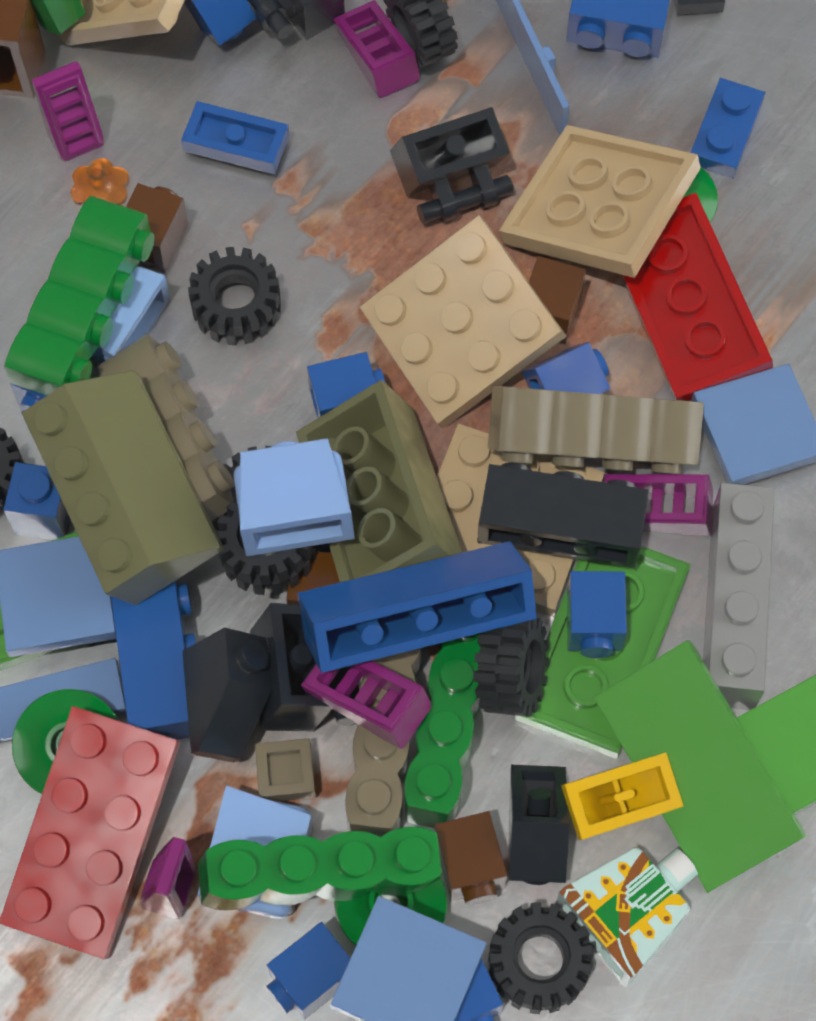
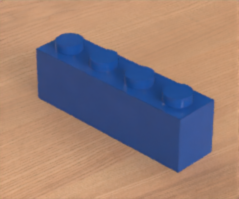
[297,541,537,673]
[111,580,197,740]

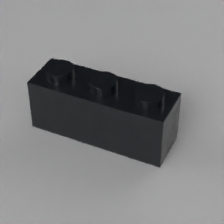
[477,462,649,569]

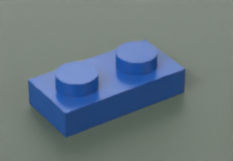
[690,77,766,179]
[181,101,290,175]

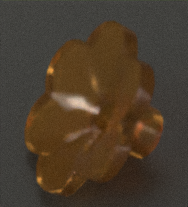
[70,158,130,206]

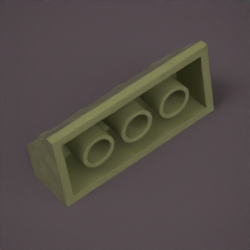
[21,370,225,605]
[296,380,462,582]

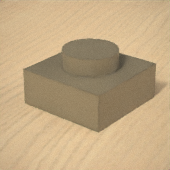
[255,738,316,801]

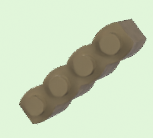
[97,333,235,522]
[488,386,704,474]
[345,648,422,837]

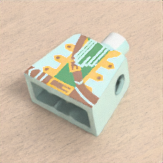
[555,847,698,988]

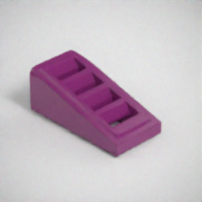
[333,0,420,98]
[32,61,104,161]
[604,474,713,536]
[301,661,431,749]
[140,837,198,919]

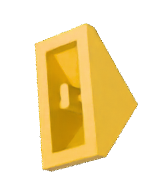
[561,752,684,840]

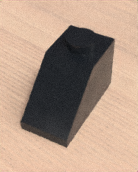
[182,627,272,763]
[508,764,570,885]

